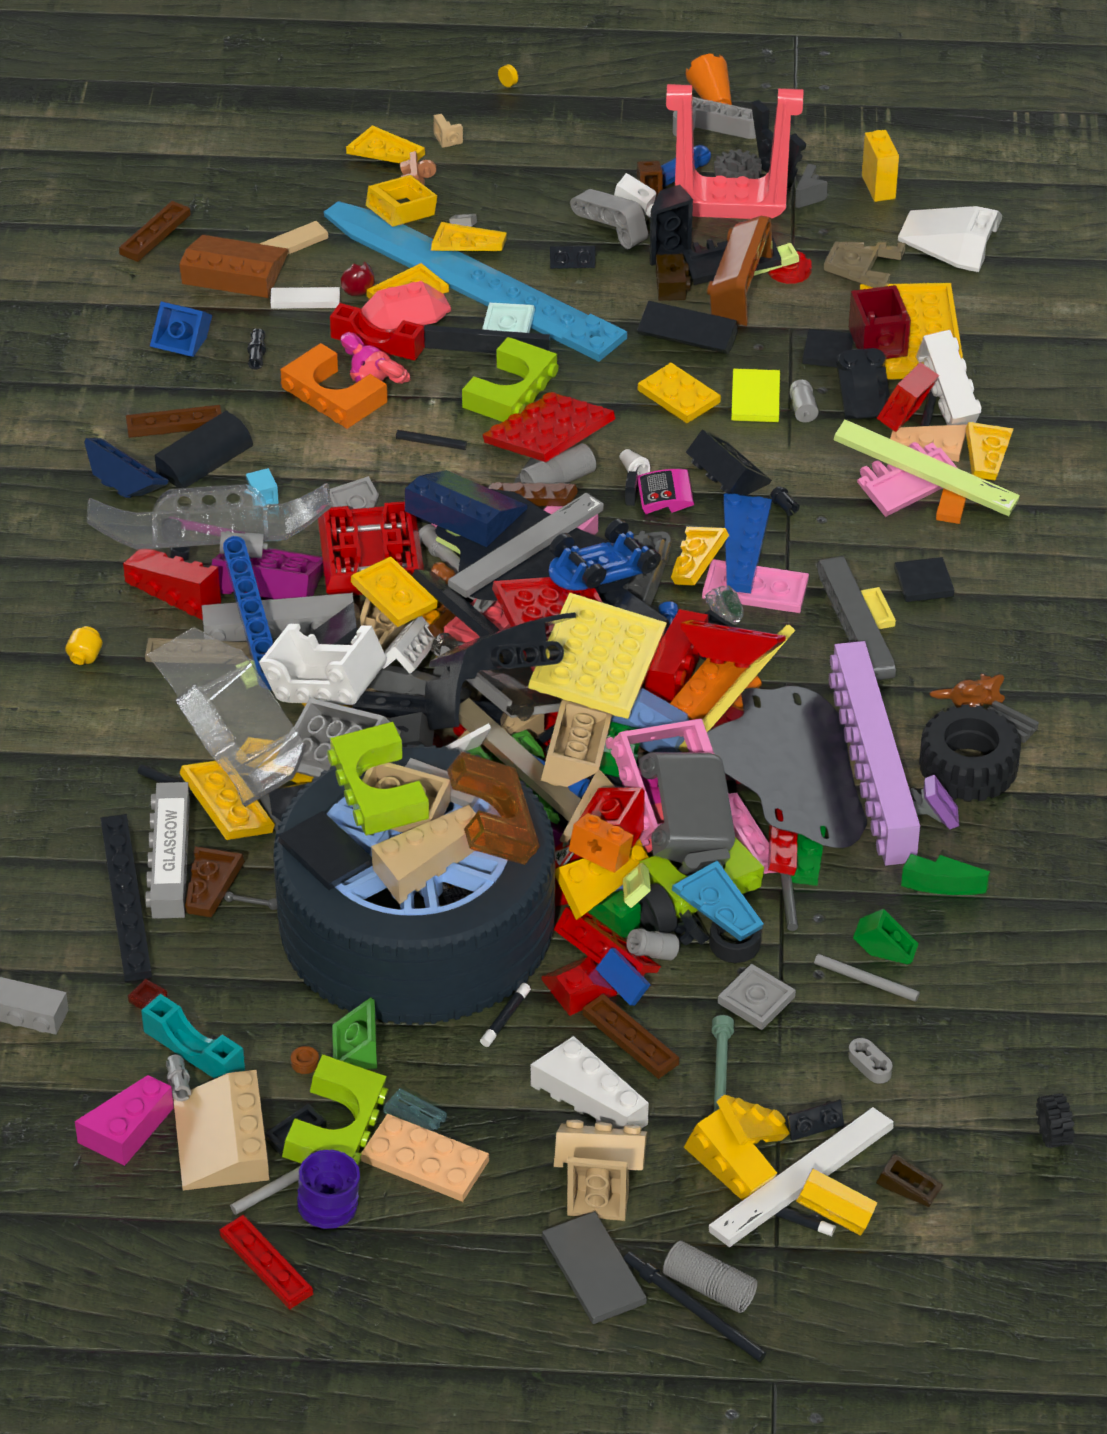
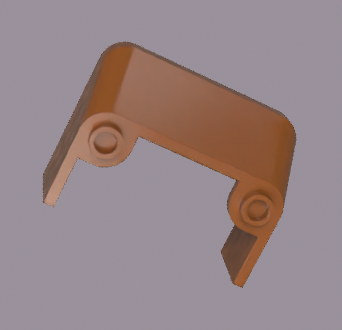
[707,215,773,326]

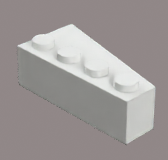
[916,330,981,425]

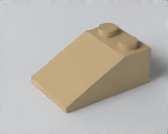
[567,1157,629,1221]

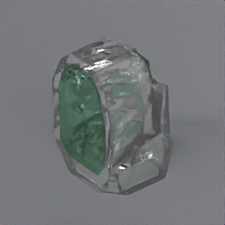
[705,585,743,625]

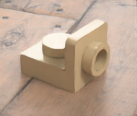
[434,114,463,148]

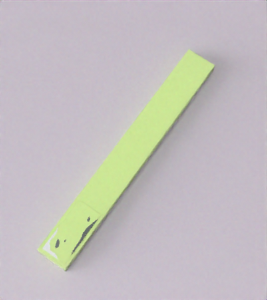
[834,420,1020,516]

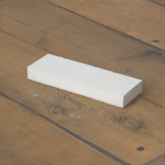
[271,287,340,309]

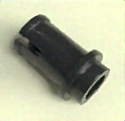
[770,486,800,516]

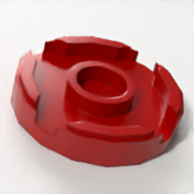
[767,251,812,284]

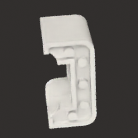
[259,624,386,705]

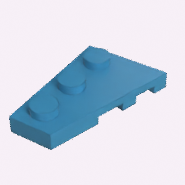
[672,861,764,941]

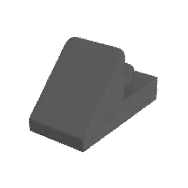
[795,164,828,208]

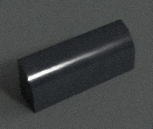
[637,300,738,354]
[155,410,253,490]

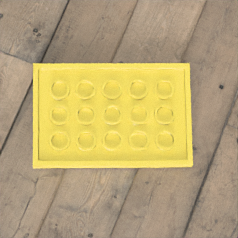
[528,593,667,719]

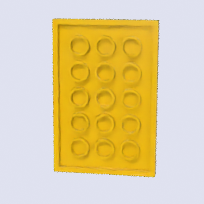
[860,283,963,379]

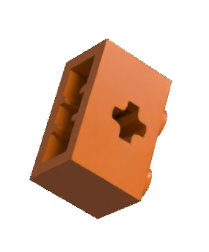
[569,813,634,873]

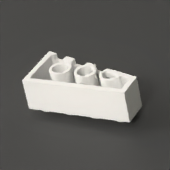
[531,1036,649,1129]

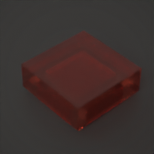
[128,979,168,1009]

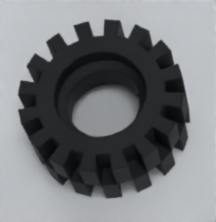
[1036,1093,1074,1148]

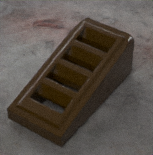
[876,1154,943,1207]

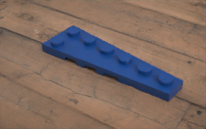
[723,493,772,594]

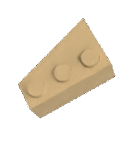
[554,1120,647,1170]

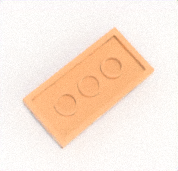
[361,1114,489,1202]

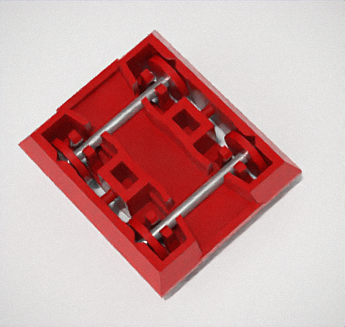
[317,501,424,596]

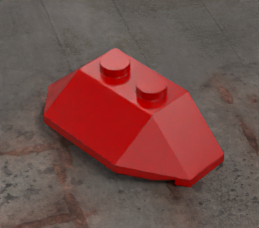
[681,620,786,668]

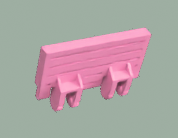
[857,442,957,517]

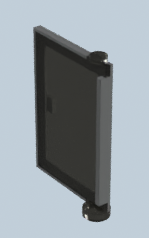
[431,633,578,721]

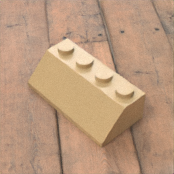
[541,700,612,787]

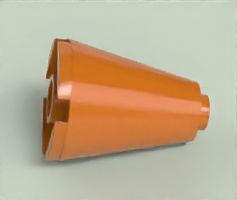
[685,54,732,105]

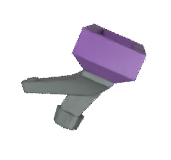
[910,775,959,829]

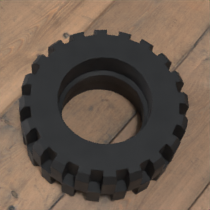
[919,705,1021,802]

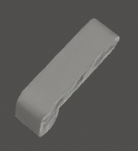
[673,97,756,139]
[570,189,648,249]

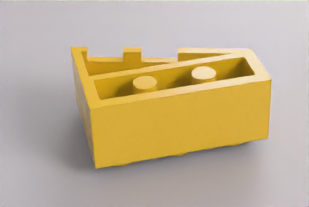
[684,1109,777,1201]

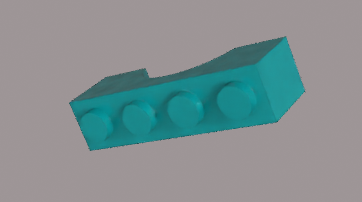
[141,994,245,1079]

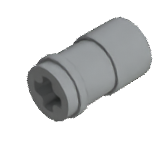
[789,380,818,422]
[219,531,268,558]
[627,929,679,961]

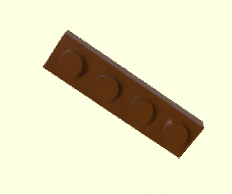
[119,201,191,262]
[126,405,221,438]
[488,482,578,506]
[583,994,679,1079]

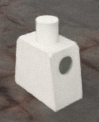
[614,173,656,222]

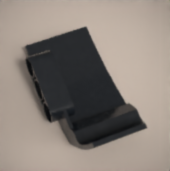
[425,612,576,730]

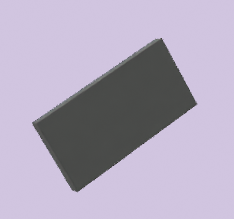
[542,1211,646,1324]

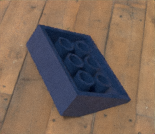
[405,470,527,547]

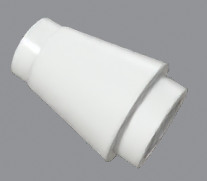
[620,449,650,479]

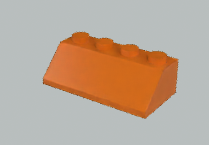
[670,658,762,721]

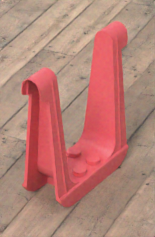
[666,84,803,219]

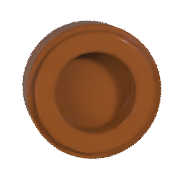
[291,1046,319,1074]

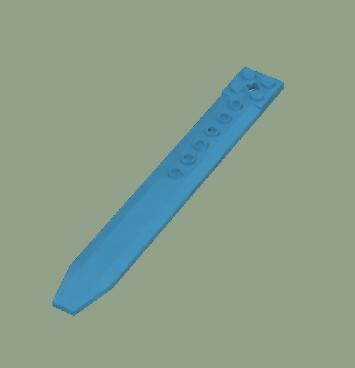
[324,201,627,362]

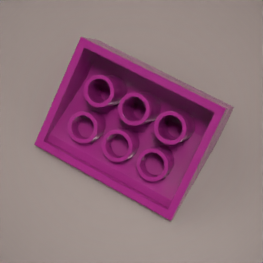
[212,548,324,600]

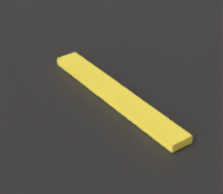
[679,625,795,752]

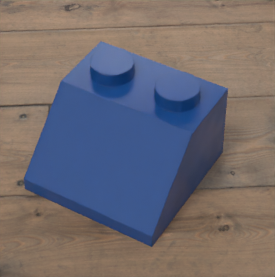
[150,301,212,357]

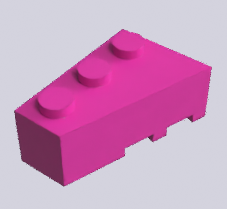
[75,1075,174,1166]

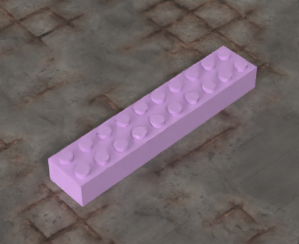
[829,641,920,866]

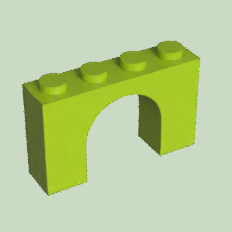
[462,337,559,422]
[327,722,429,836]
[639,837,764,919]
[282,1054,388,1165]

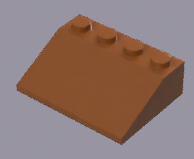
[179,235,289,298]

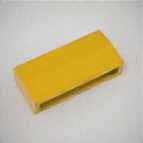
[796,1169,877,1236]

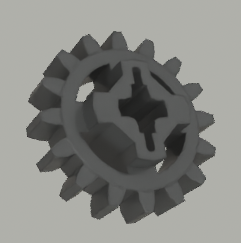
[714,149,762,179]

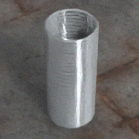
[520,443,596,484]
[663,1241,757,1313]

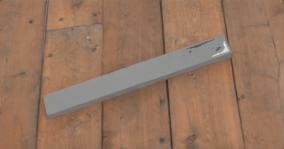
[448,493,604,598]

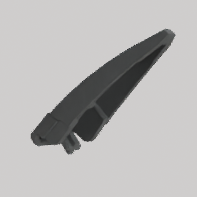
[623,531,672,606]
[368,665,472,700]

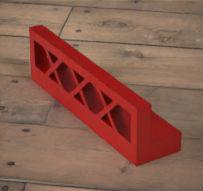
[553,907,661,977]

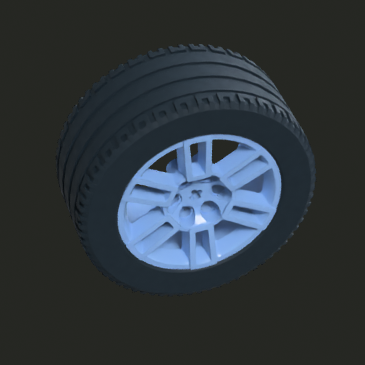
[273,745,555,1025]

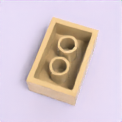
[362,763,451,833]

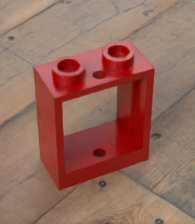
[877,362,940,432]

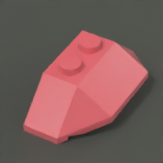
[361,281,451,329]

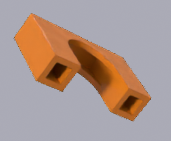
[280,343,387,429]

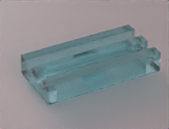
[384,1088,447,1132]

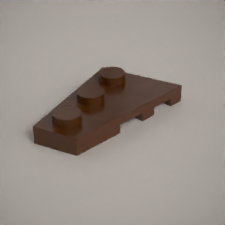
[185,846,245,918]

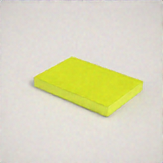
[731,369,780,422]

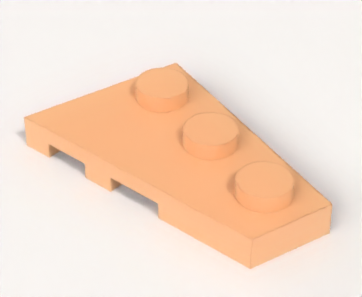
[890,424,967,462]

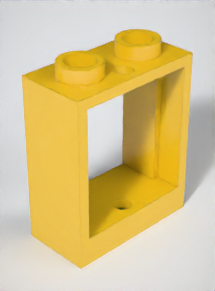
[366,175,437,227]

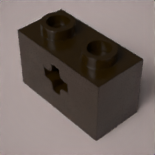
[655,254,690,301]

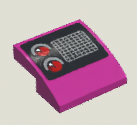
[637,469,694,514]

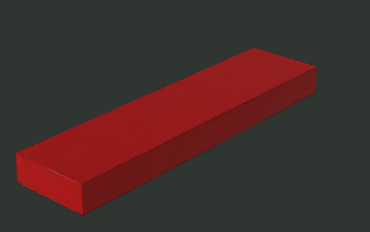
[219,1215,313,1310]

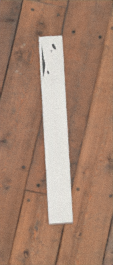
[709,1107,893,1247]

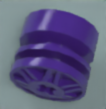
[297,1150,360,1229]

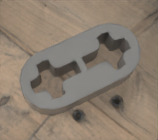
[848,1038,893,1084]

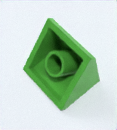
[332,998,377,1069]

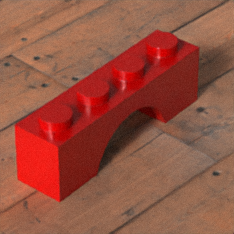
[330,303,425,361]

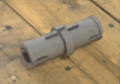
[166,1054,191,1102]

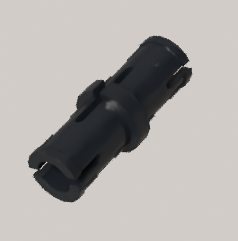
[247,329,266,370]

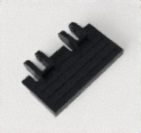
[683,235,782,285]

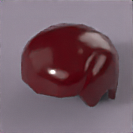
[340,262,375,296]

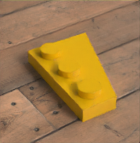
[346,125,425,163]
[431,222,507,251]
[671,527,729,585]

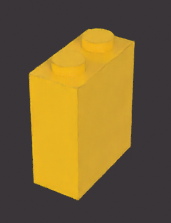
[862,130,899,202]

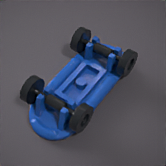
[548,519,661,591]

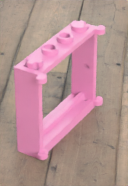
[606,719,736,846]

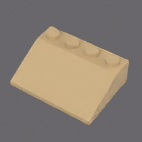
[173,1070,269,1190]

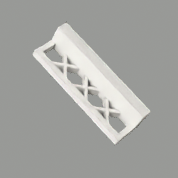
[382,616,437,673]

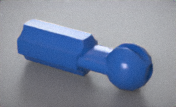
[661,145,711,187]

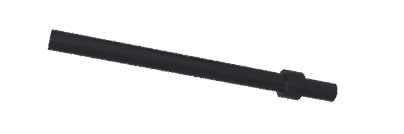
[624,1251,766,1362]

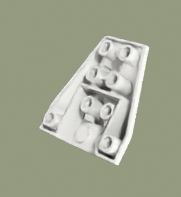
[898,206,1002,272]

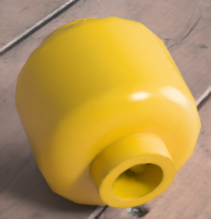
[65,626,103,665]

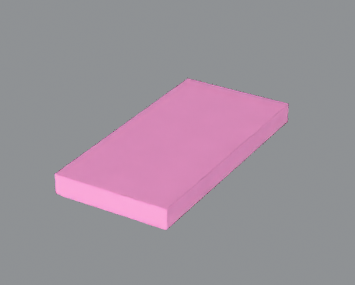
[702,559,809,613]

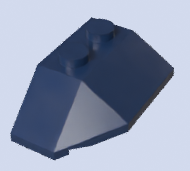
[84,438,169,498]

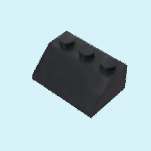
[649,185,693,266]
[686,429,772,496]

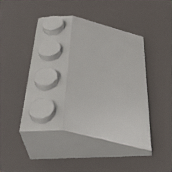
[274,698,401,777]

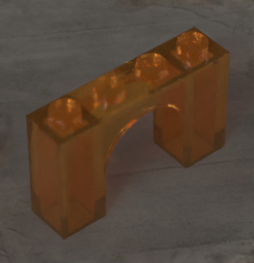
[447,752,540,865]

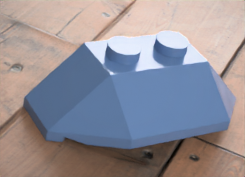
[611,688,689,753]

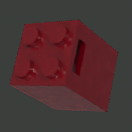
[848,285,911,359]

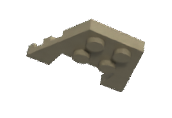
[824,242,906,288]

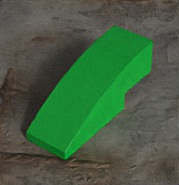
[901,854,990,895]

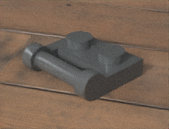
[678,848,730,877]

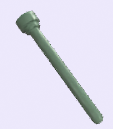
[712,1015,734,1112]

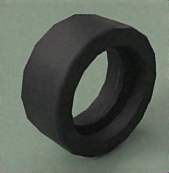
[638,883,677,933]
[709,922,762,963]

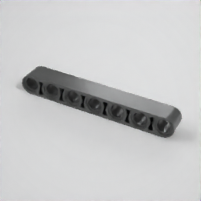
[817,556,896,681]

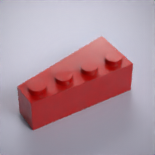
[123,547,221,620]
[645,609,708,704]

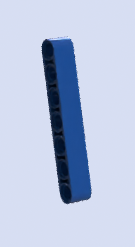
[223,536,273,691]

